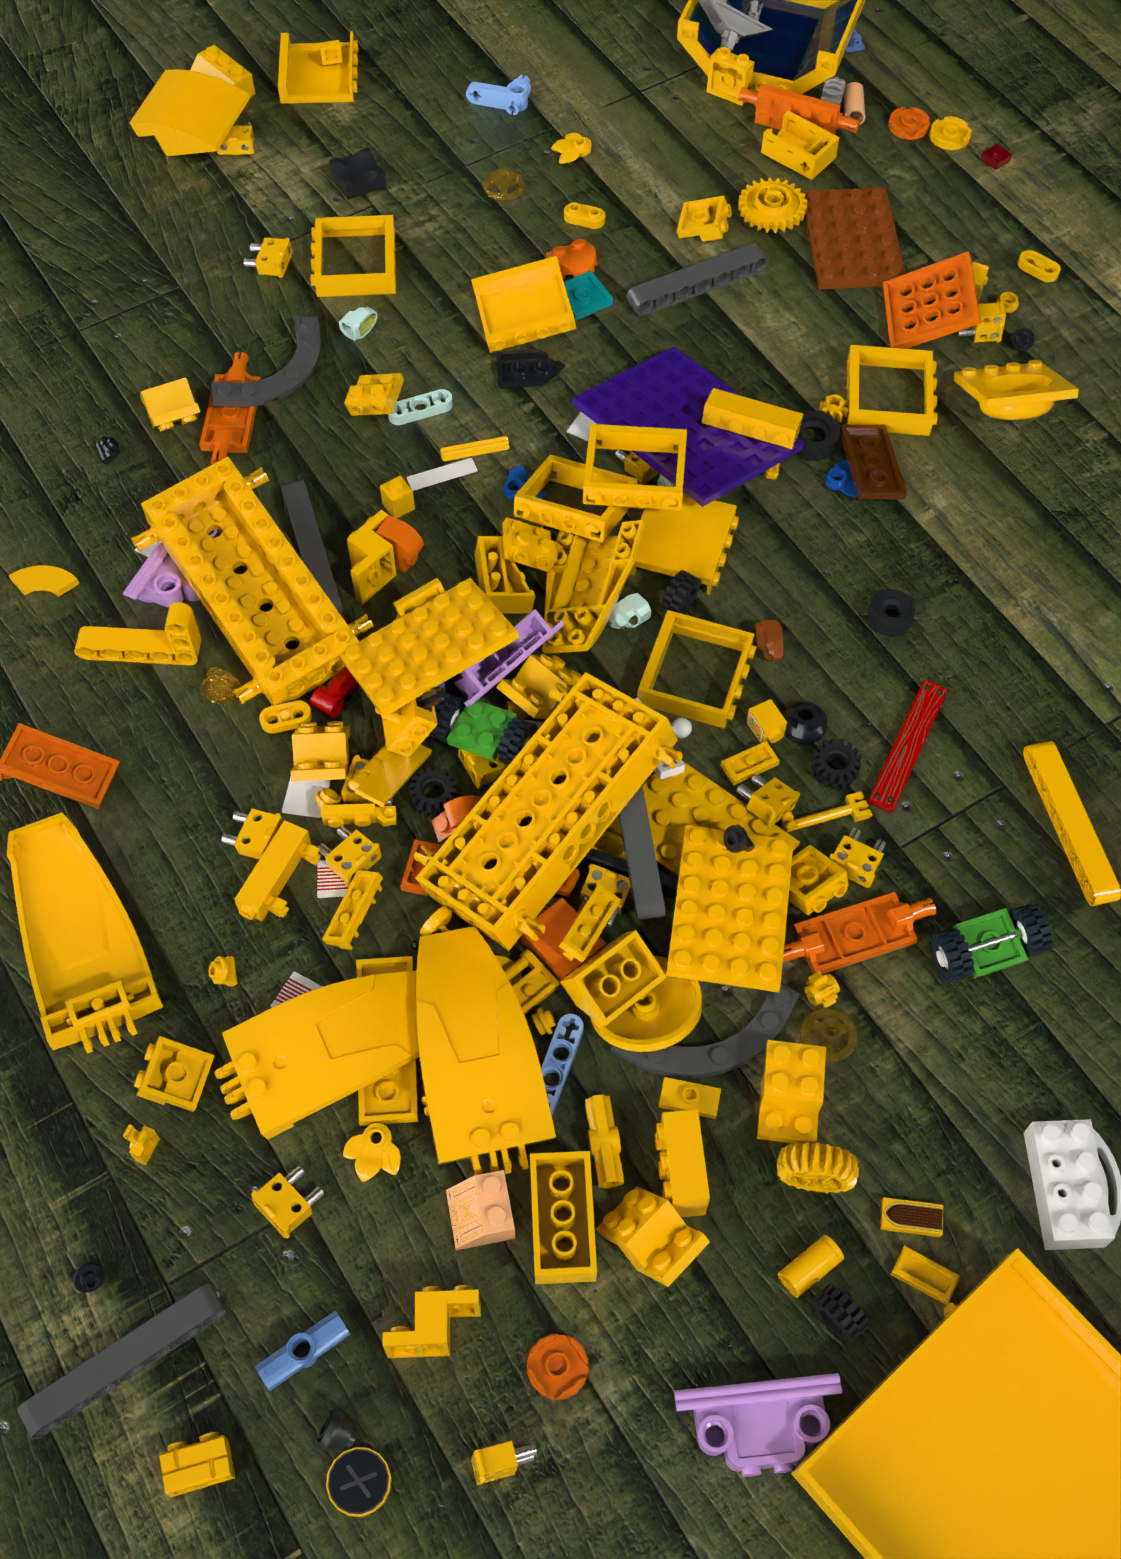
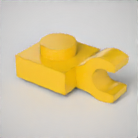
[123,1124,160,1165]

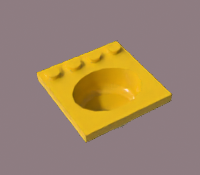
[954,360,1079,420]

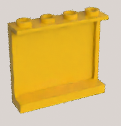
[278,31,359,104]
[471,256,577,353]
[629,485,739,595]

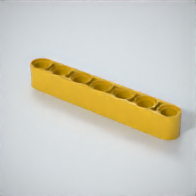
[1023,741,1121,907]

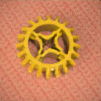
[777,1142,859,1194]

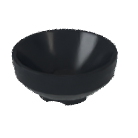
[782,701,827,745]

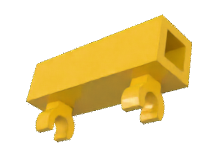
[234,820,322,922]

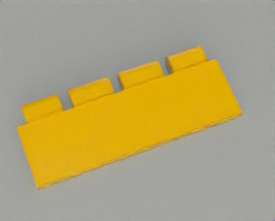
[348,744,432,807]

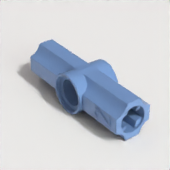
[254,1311,350,1391]

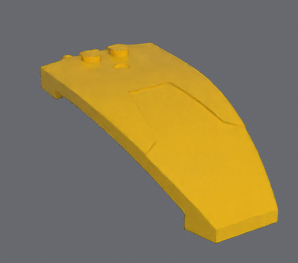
[7,813,163,1054]
[416,926,556,1175]
[214,971,419,1139]

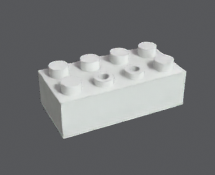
[1024,1119,1121,1250]

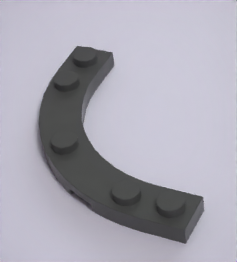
[211,316,321,407]
[611,984,800,1078]

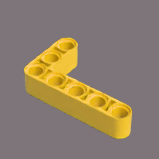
[74,602,202,665]

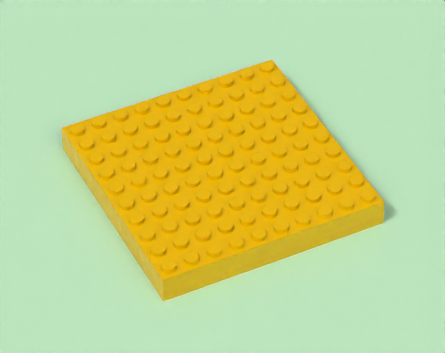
[791,1248,1121,1559]

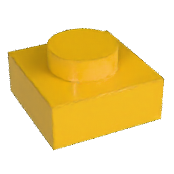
[319,40,343,65]

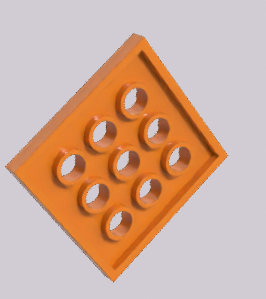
[883,251,981,349]

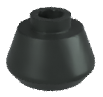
[317,1407,358,1452]

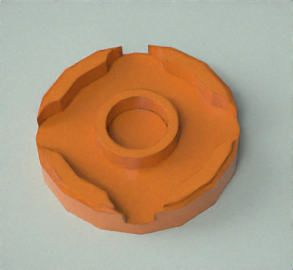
[888,107,930,140]
[527,1334,589,1400]

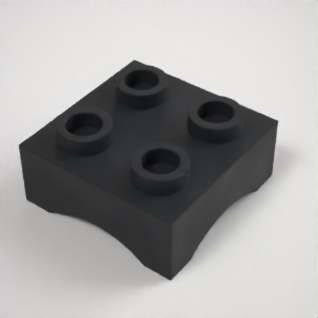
[329,147,386,200]

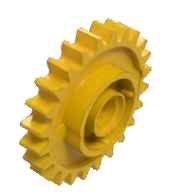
[738,177,807,233]

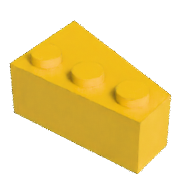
[474,536,536,614]

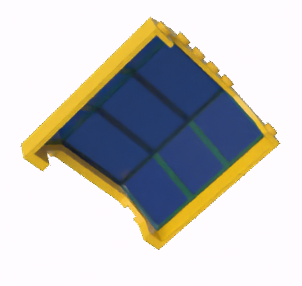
[677,0,866,94]

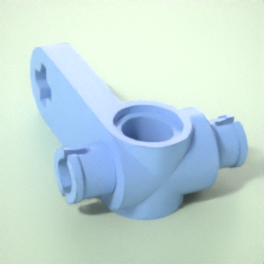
[466,75,531,115]

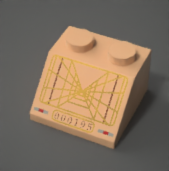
[446,1170,516,1250]

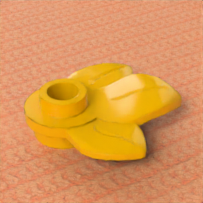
[551,133,592,164]
[343,1123,401,1182]

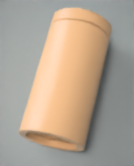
[843,82,865,125]

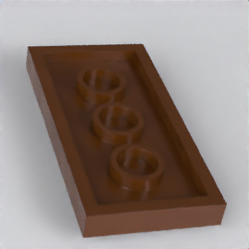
[840,424,907,500]

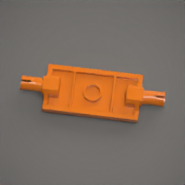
[738,83,860,143]
[199,352,261,465]
[783,892,936,974]

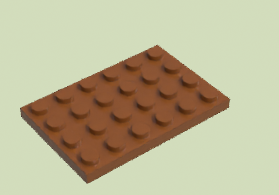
[802,188,905,289]

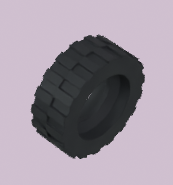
[794,410,841,461]

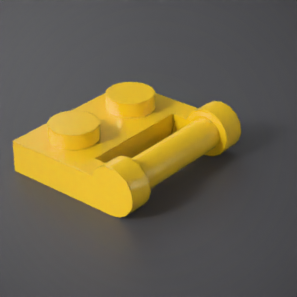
[504,949,560,1015]

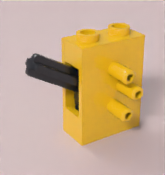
[375,687,449,757]

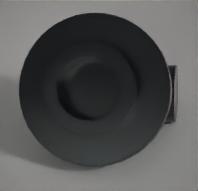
[1008,328,1035,351]
[95,436,121,465]
[723,824,755,853]
[70,1257,105,1293]

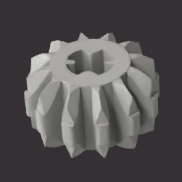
[821,76,846,105]

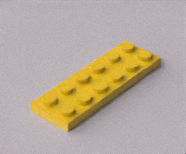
[356,956,418,1126]

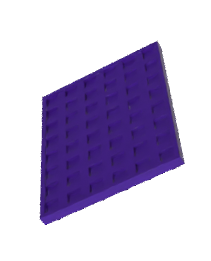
[573,347,804,507]

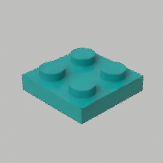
[564,271,613,321]

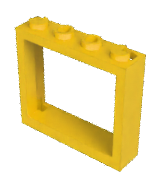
[311,215,396,297]
[846,345,938,436]
[583,424,687,510]
[514,454,638,542]
[637,610,757,729]

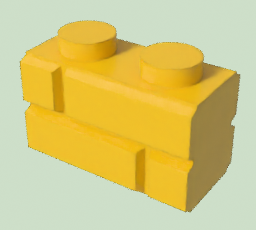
[159,1432,235,1497]

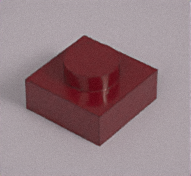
[981,144,1012,170]

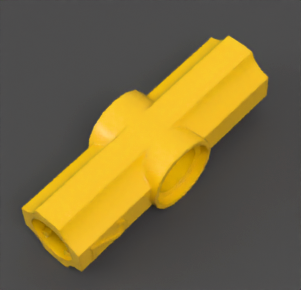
[585,1094,624,1189]

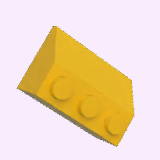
[190,45,255,97]
[560,930,667,1027]

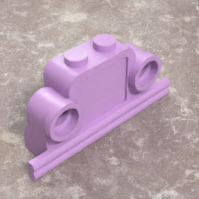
[123,530,220,608]
[454,609,564,707]
[674,1373,842,1477]

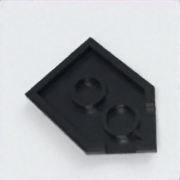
[496,349,565,388]

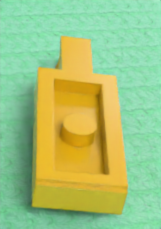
[321,803,397,828]

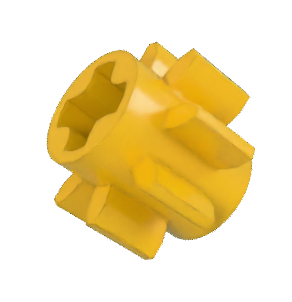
[819,394,849,423]
[804,971,840,1009]

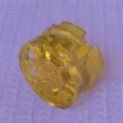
[199,668,241,706]

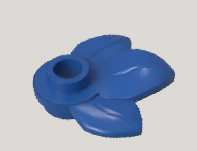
[824,460,858,497]
[503,465,547,500]

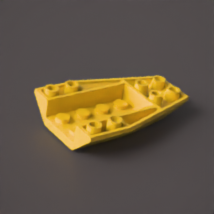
[542,520,646,654]

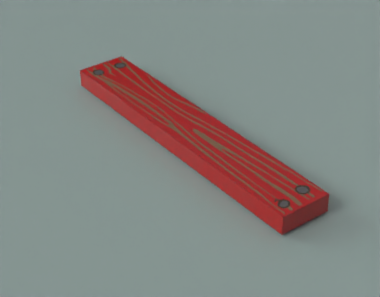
[868,679,948,813]

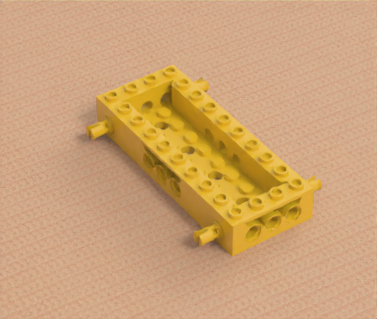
[131,457,374,706]
[414,672,683,951]

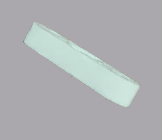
[388,389,453,425]

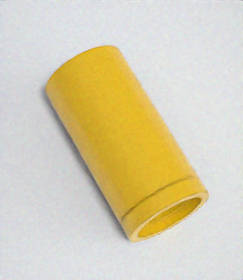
[778,1235,844,1298]

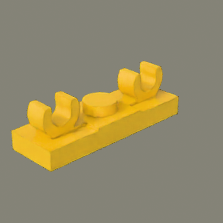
[322,870,383,950]
[559,884,621,962]

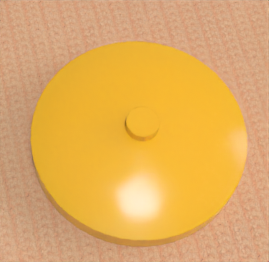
[590,956,702,1052]

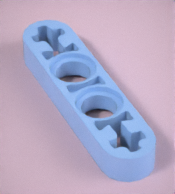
[541,1014,583,1116]

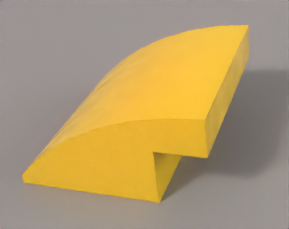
[130,69,251,156]

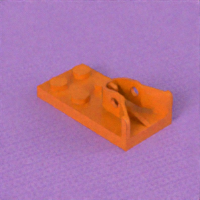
[0,723,120,809]

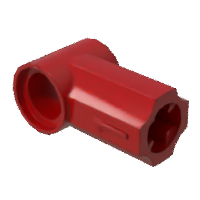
[310,667,359,718]

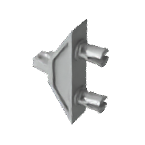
[698,0,773,51]

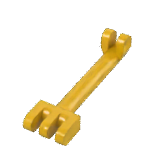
[781,792,873,832]

